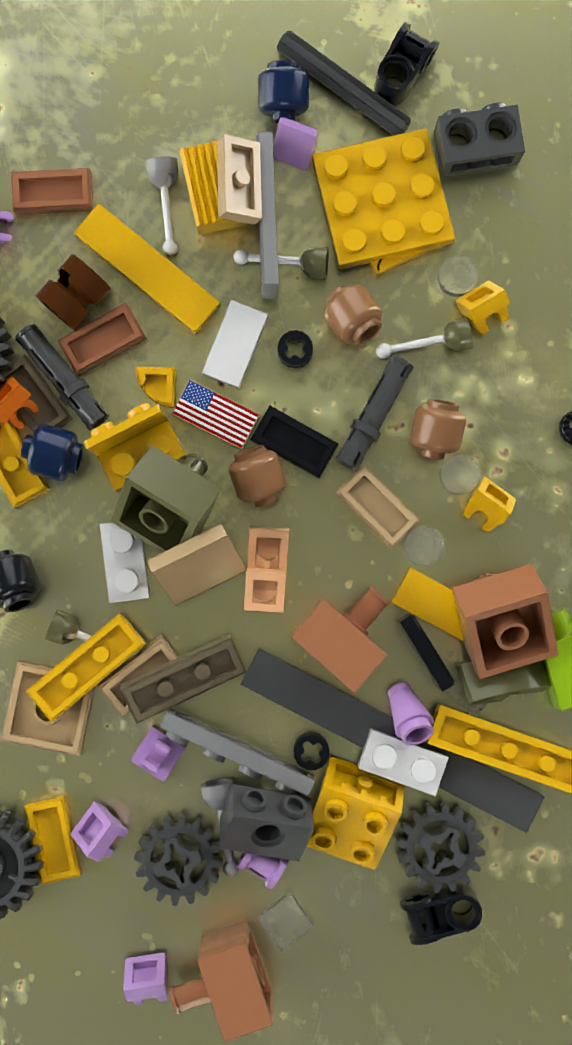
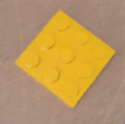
[312,128,455,270]

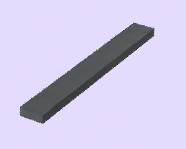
[240,648,545,833]

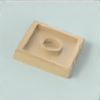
[147,524,246,606]
[1,661,95,756]

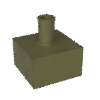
[111,445,222,553]

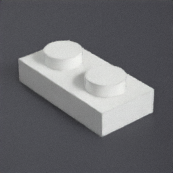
[100,522,151,603]
[358,728,449,796]

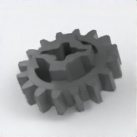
[396,801,486,893]
[134,813,223,906]

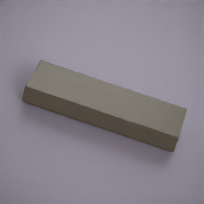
[119,634,246,724]

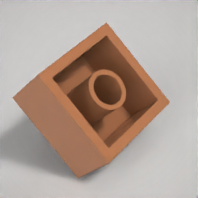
[452,564,558,679]
[291,586,390,693]
[169,920,274,1042]

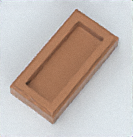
[11,168,93,215]
[57,302,147,377]

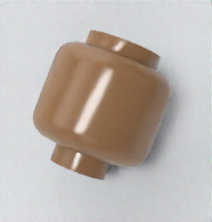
[324,285,383,345]
[410,399,466,460]
[229,445,286,507]

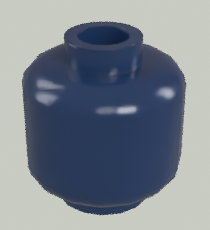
[258,60,309,124]
[21,425,84,481]

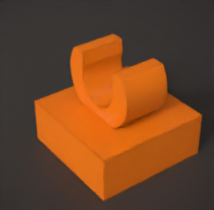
[0,376,39,429]

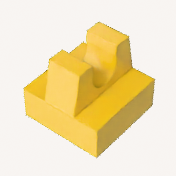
[455,280,510,335]
[463,476,517,533]

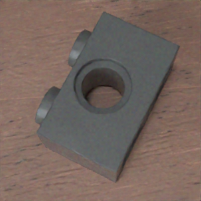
[220,784,314,861]

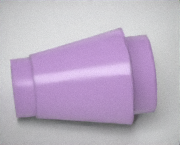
[388,683,434,745]

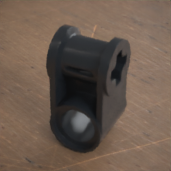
[374,22,440,106]
[400,884,482,945]

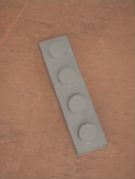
[159,708,315,796]

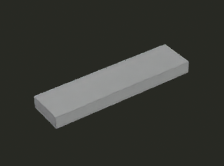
[256,132,279,299]

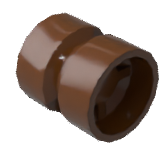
[35,254,111,331]

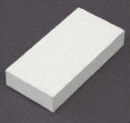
[202,300,268,389]

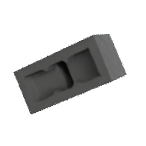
[434,102,525,176]

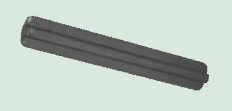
[277,31,411,136]

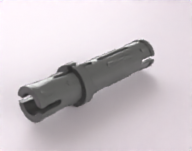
[15,323,109,431]
[335,355,414,471]

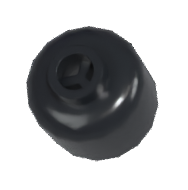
[0,550,41,613]

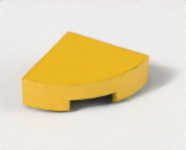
[136,366,177,408]

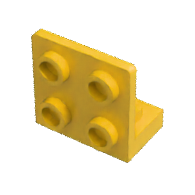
[84,403,186,492]
[307,756,405,869]

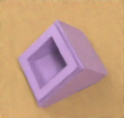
[273,117,318,170]

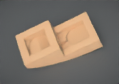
[244,526,289,613]

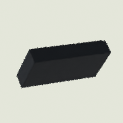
[250,405,339,479]
[396,614,455,692]

